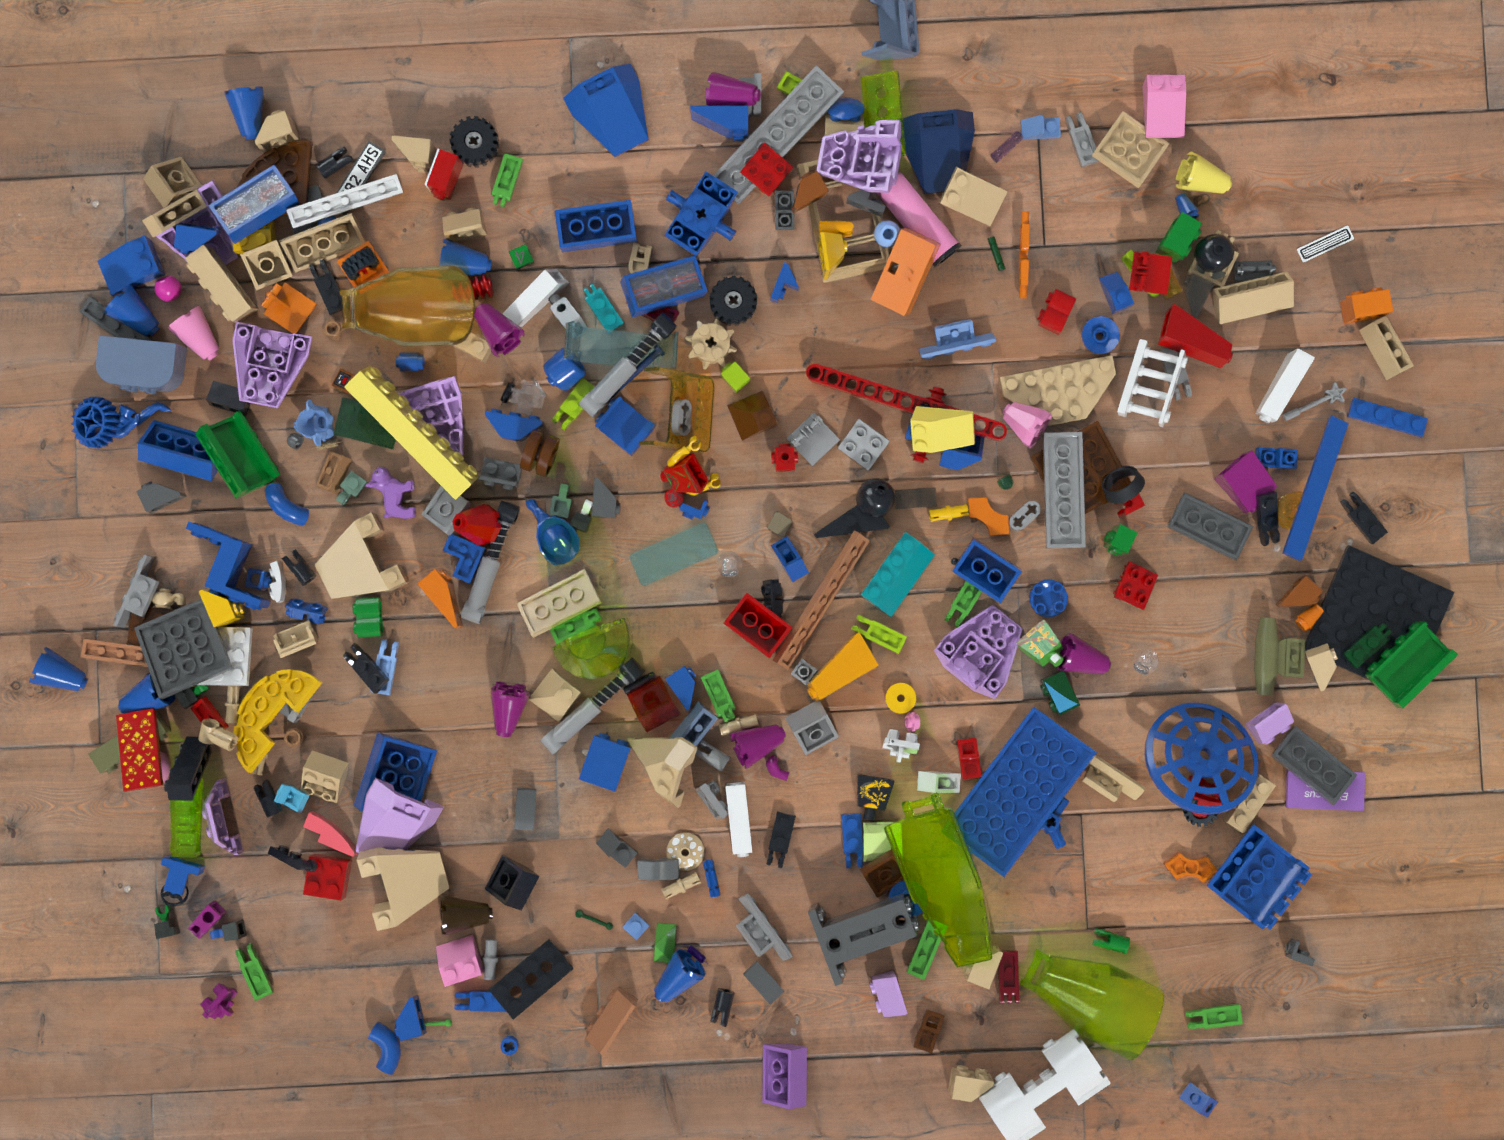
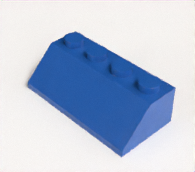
[138,420,218,481]

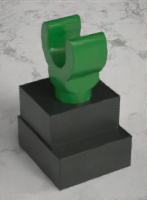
[175,685,210,710]
[154,905,180,939]

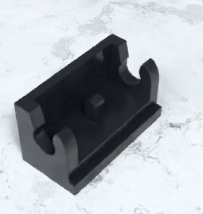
[206,380,250,416]

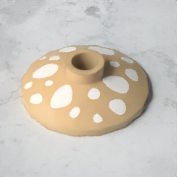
[667,833,704,871]

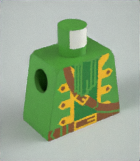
[1016,619,1064,667]

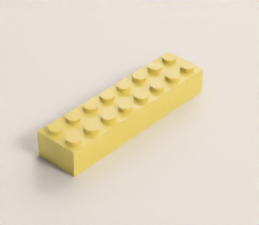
[344,366,479,500]

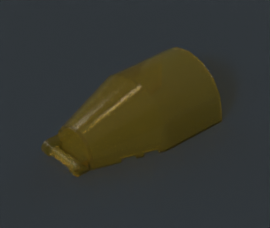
[340,265,475,346]

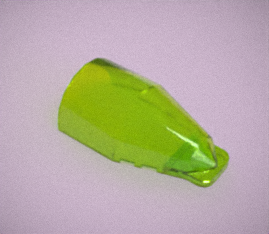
[552,618,634,679]

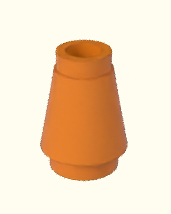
[1295,604,1324,632]

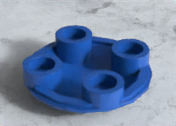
[827,97,865,122]
[1030,579,1068,617]

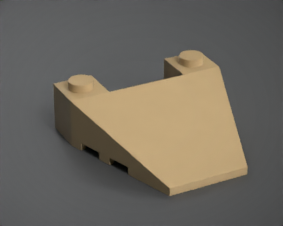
[315,513,409,599]
[357,847,450,931]

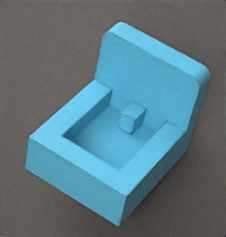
[274,784,310,813]

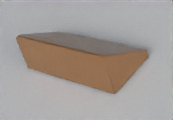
[316,451,351,494]

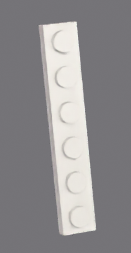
[286,174,403,229]

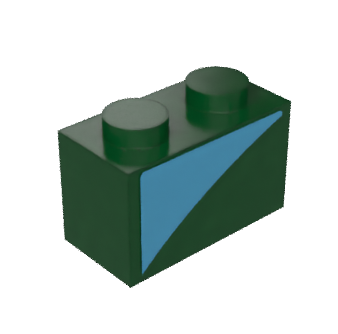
[1040,670,1080,715]

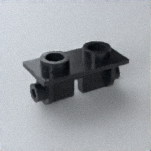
[761,579,783,618]

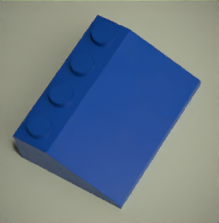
[353,732,437,811]

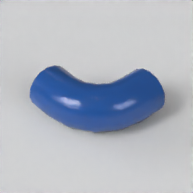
[264,483,309,526]
[368,1022,401,1075]

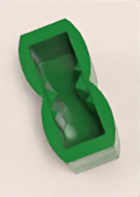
[352,598,383,638]

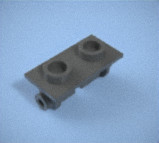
[1234,260,1276,281]

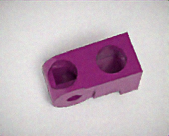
[188,900,227,939]

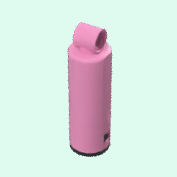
[876,172,962,267]

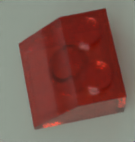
[627,676,680,733]

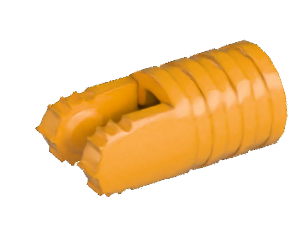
[819,220,854,237]

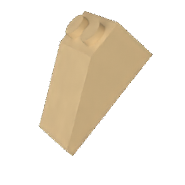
[939,167,1008,226]

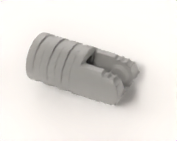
[695,739,731,772]

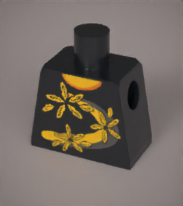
[857,774,894,820]

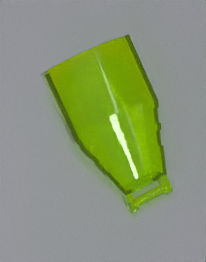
[1019,949,1164,1060]

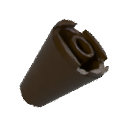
[440,896,493,935]

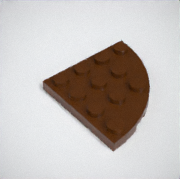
[235,140,313,216]

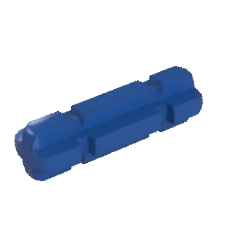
[703,859,720,898]

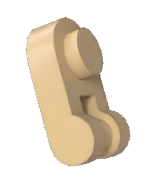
[629,243,653,274]

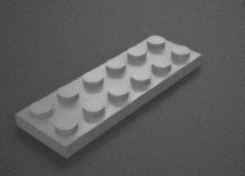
[1043,432,1086,549]

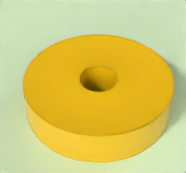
[885,683,916,714]

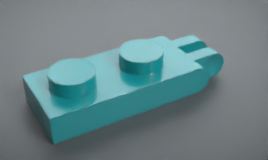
[583,283,624,334]

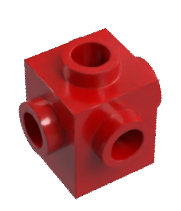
[771,444,798,472]

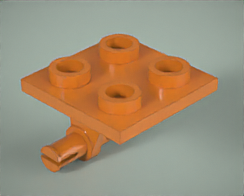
[261,283,317,334]

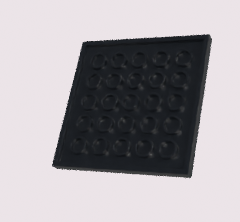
[1305,545,1454,681]

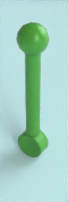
[425,1019,452,1027]

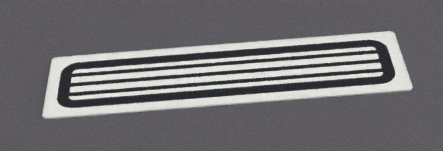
[1297,226,1354,263]

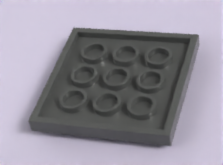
[134,599,233,699]

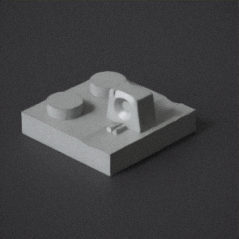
[421,486,472,536]
[695,781,728,820]

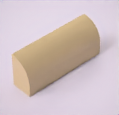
[1213,272,1294,324]

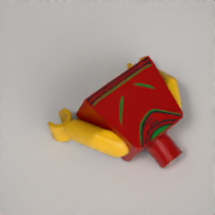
[660,436,721,496]

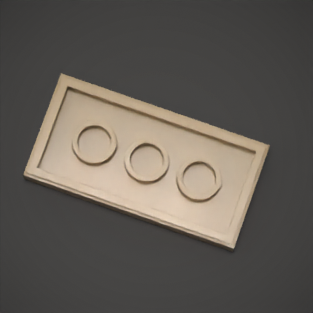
[516,569,602,638]

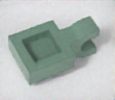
[336,471,368,505]
[549,483,572,518]

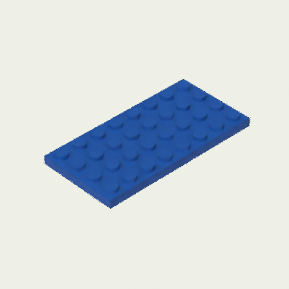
[942,707,1097,878]

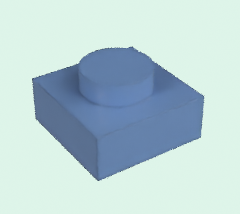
[622,912,650,940]

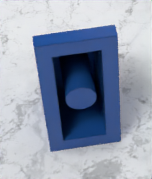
[1099,272,1134,314]
[771,536,809,582]
[665,666,696,710]
[394,995,427,1041]

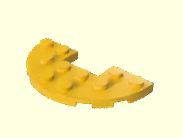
[233,669,323,773]

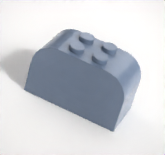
[96,336,187,395]

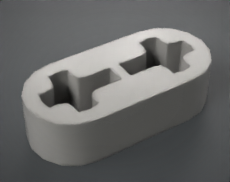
[671,399,692,436]
[1008,501,1041,531]

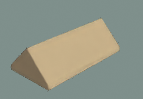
[279,213,366,273]

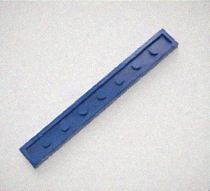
[1282,416,1349,561]

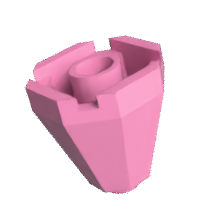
[1002,402,1052,448]

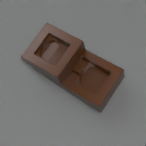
[913,1009,945,1054]

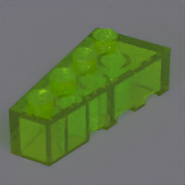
[169,778,204,858]

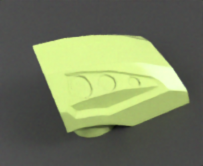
[863,822,901,862]

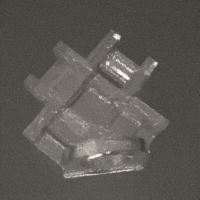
[509,379,547,415]

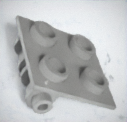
[786,413,840,466]
[838,418,890,470]

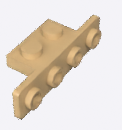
[1082,755,1146,802]

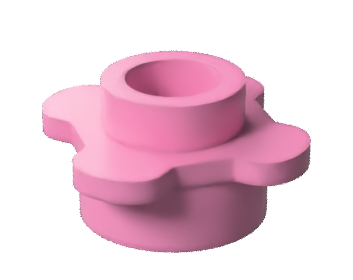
[905,712,920,731]

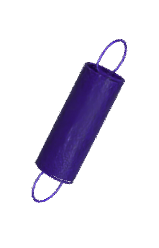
[684,943,709,965]

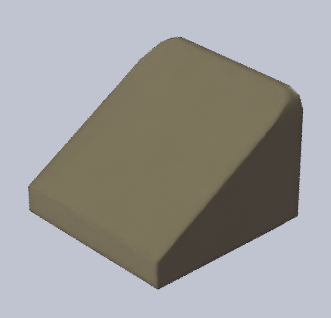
[767,511,793,537]

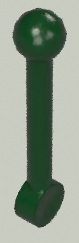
[575,910,613,930]

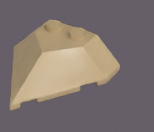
[627,737,697,808]

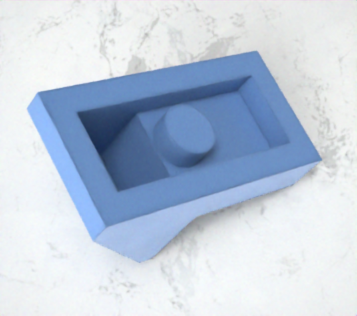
[1021,115,1061,140]

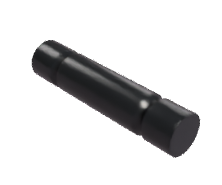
[623,671,656,694]

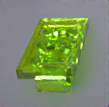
[860,70,906,156]

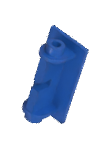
[285,599,328,624]

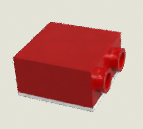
[425,149,463,201]

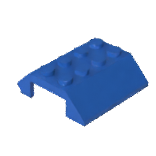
[1206,824,1312,930]

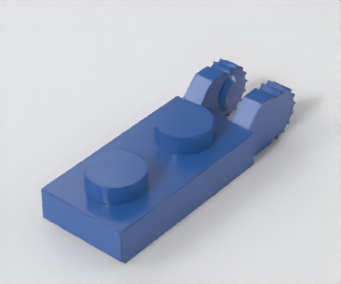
[841,813,863,869]
[454,990,506,1012]

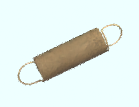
[315,439,343,451]

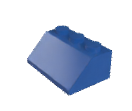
[952,537,1022,604]

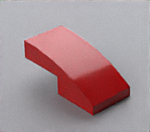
[957,738,982,781]

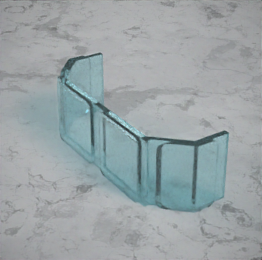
[564,321,679,369]

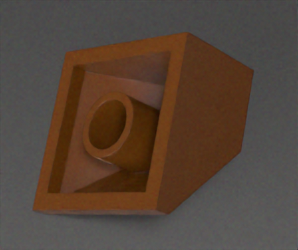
[727,391,777,441]

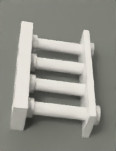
[1117,339,1188,427]

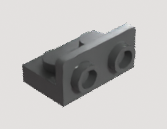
[479,458,522,490]

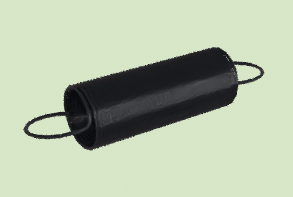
[500,378,515,406]

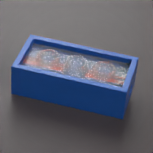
[208,165,300,244]
[620,256,708,318]

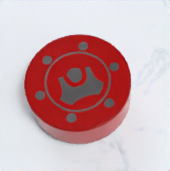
[664,488,684,508]

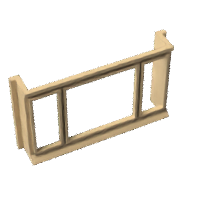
[796,160,890,283]

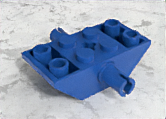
[664,172,738,257]

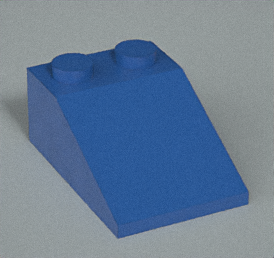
[690,106,748,141]
[98,235,165,296]

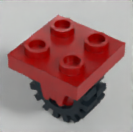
[1183,775,1222,827]

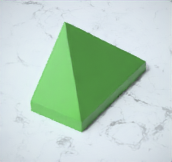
[654,923,676,963]

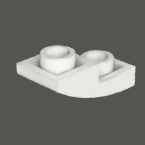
[269,561,286,603]

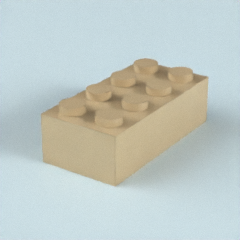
[185,244,259,322]

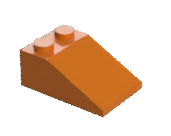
[417,569,463,628]

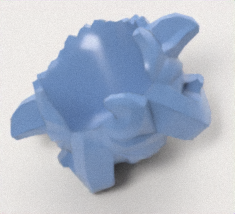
[293,399,334,447]

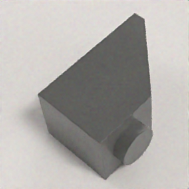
[592,478,621,519]
[137,482,186,513]

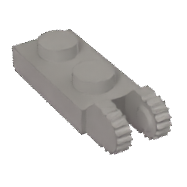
[1065,112,1099,168]
[1159,348,1192,401]

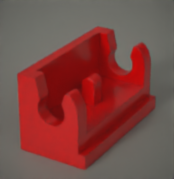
[1115,494,1145,518]

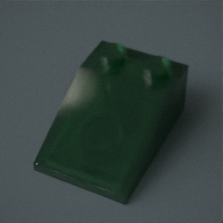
[333,397,396,450]

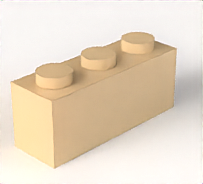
[142,189,207,237]
[1359,316,1414,380]
[1222,774,1276,833]

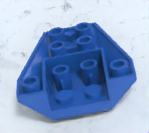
[563,64,649,157]

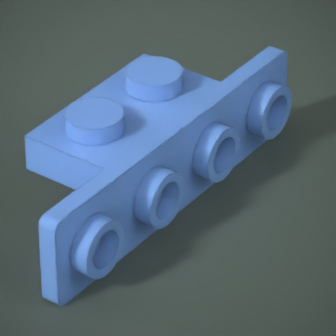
[918,319,996,359]

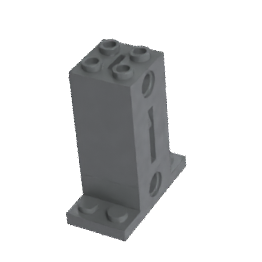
[808,893,920,986]

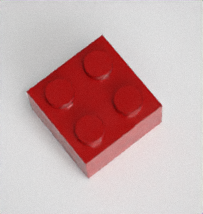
[303,854,352,901]

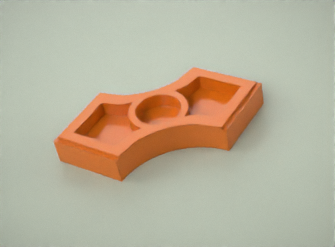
[968,497,1009,536]
[1163,852,1217,883]

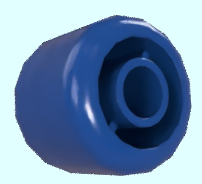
[543,348,586,391]

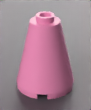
[167,306,219,361]

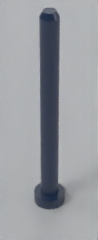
[606,344,666,403]

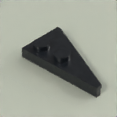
[814,505,889,538]

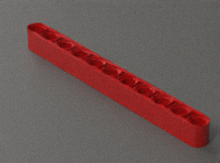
[806,364,1007,441]

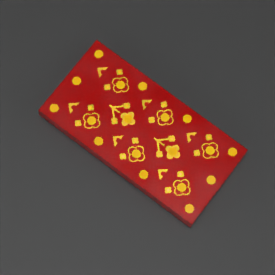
[116,708,164,792]

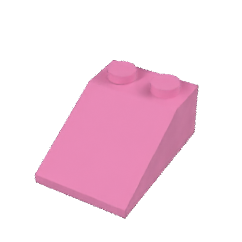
[1142,75,1186,138]

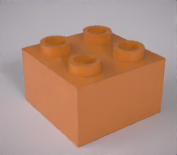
[1340,287,1394,324]

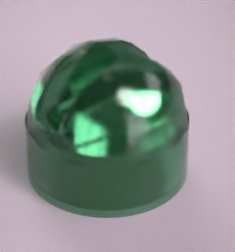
[997,474,1014,490]

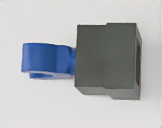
[210,919,247,941]

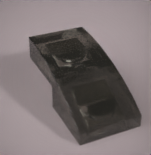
[895,487,937,510]

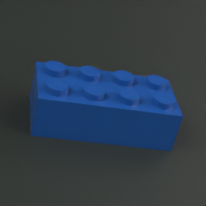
[555,200,637,253]

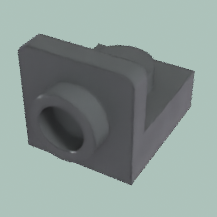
[1285,938,1315,967]

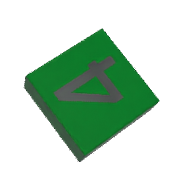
[509,244,534,270]

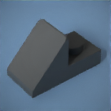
[846,189,886,217]
[596,828,638,868]

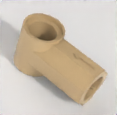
[198,719,239,751]

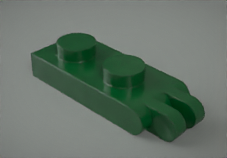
[1342,622,1392,668]

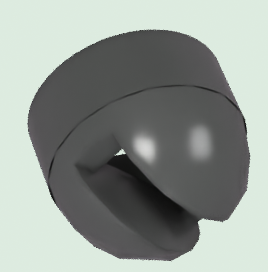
[287,433,304,450]

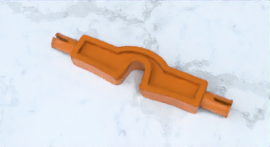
[1019,212,1030,299]

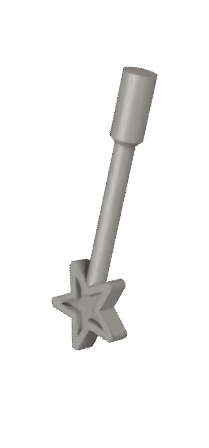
[1283,382,1347,421]

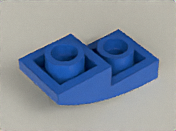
[1255,447,1298,469]

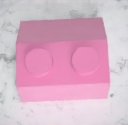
[436,934,484,987]

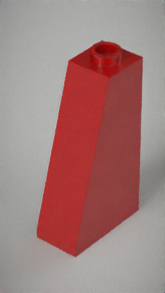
[1158,304,1233,369]

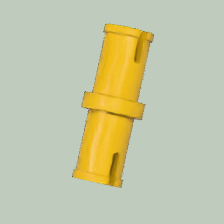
[928,504,969,522]

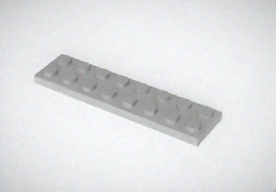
[713,65,844,205]

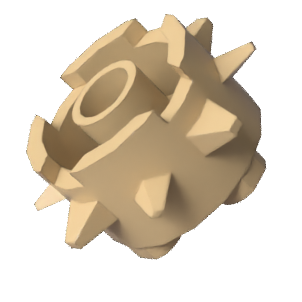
[685,318,737,370]

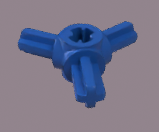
[1041,797,1069,849]

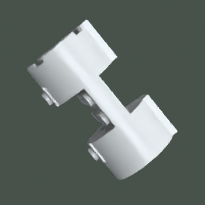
[979,1029,1111,1140]

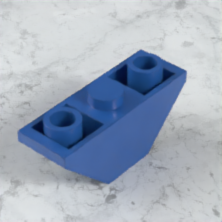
[485,409,544,442]

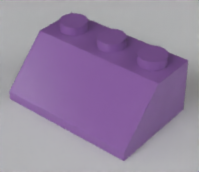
[762,1044,807,1109]

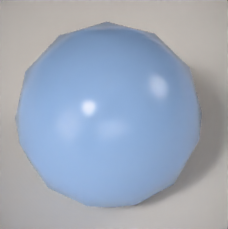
[874,220,900,248]

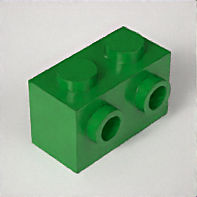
[1103,524,1138,556]

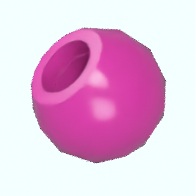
[154,275,182,302]

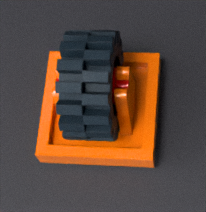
[337,240,391,294]

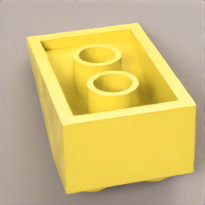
[911,406,975,453]

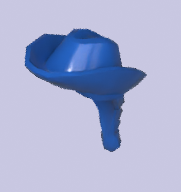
[526,499,580,565]

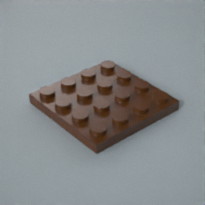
[1030,421,1131,514]

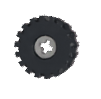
[449,116,500,168]
[710,276,757,326]

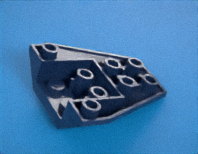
[899,109,975,194]

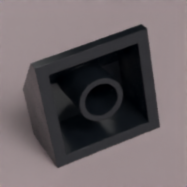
[485,855,540,911]

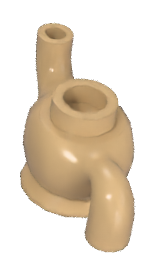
[151,588,185,609]

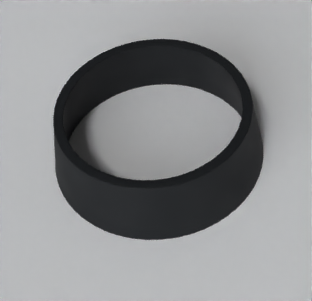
[1102,466,1145,504]

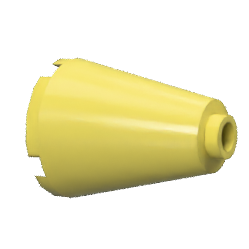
[1176,151,1232,194]

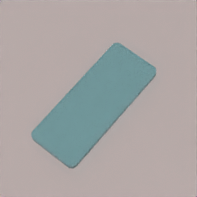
[630,523,718,586]

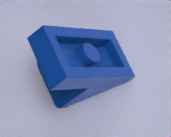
[770,262,799,304]

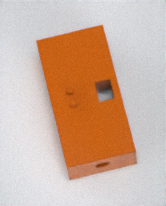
[871,227,941,316]

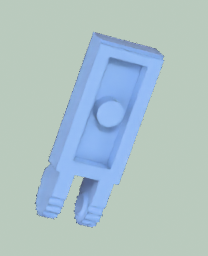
[371,639,399,695]

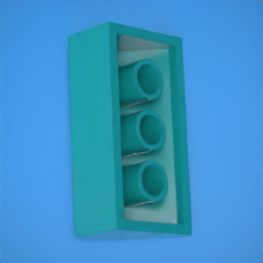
[860,532,935,617]

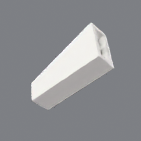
[503,269,569,327]
[1255,348,1315,423]
[726,782,752,857]

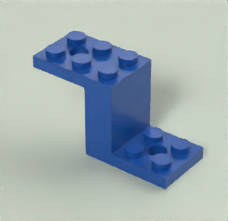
[186,522,271,610]

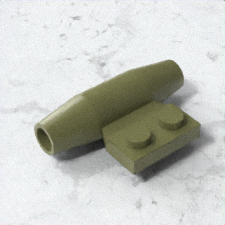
[1254,618,1305,695]

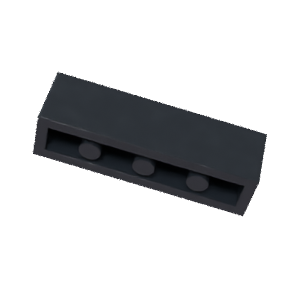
[164,736,212,801]

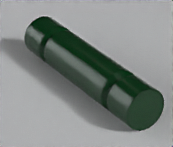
[987,236,1006,271]

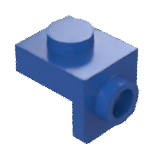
[680,500,710,520]

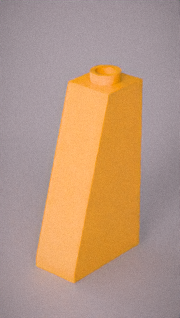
[807,632,879,701]

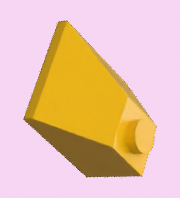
[818,232,848,280]

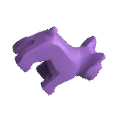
[366,467,416,519]

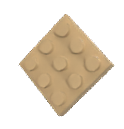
[1091,111,1169,188]

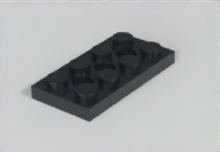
[489,939,573,1020]

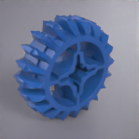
[71,396,120,449]

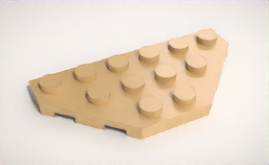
[999,355,1116,427]

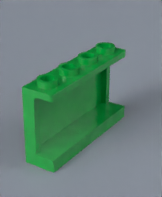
[195,411,280,499]
[1365,621,1458,709]

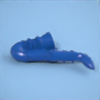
[114,402,171,438]

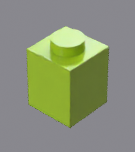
[721,362,750,393]

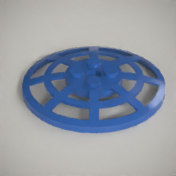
[1144,703,1258,815]

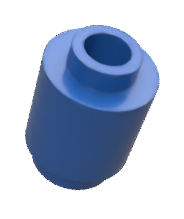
[396,352,425,372]

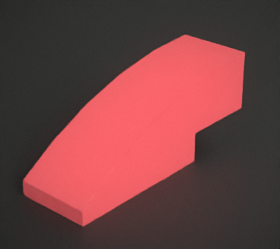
[303,811,358,857]

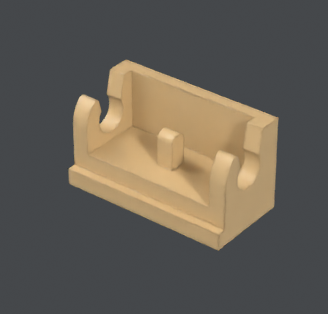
[273,620,318,658]

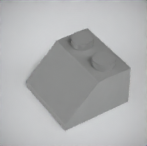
[785,700,839,755]

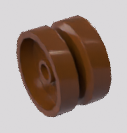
[520,429,560,477]

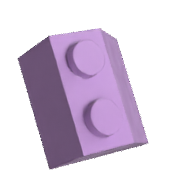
[1245,702,1294,745]
[869,970,908,1017]

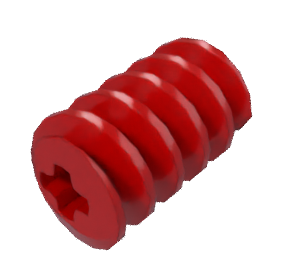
[452,274,494,303]

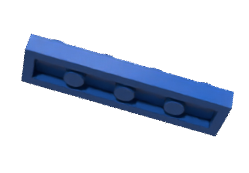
[1347,398,1428,437]

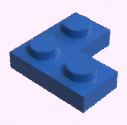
[442,534,486,584]

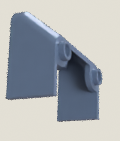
[862,0,920,61]

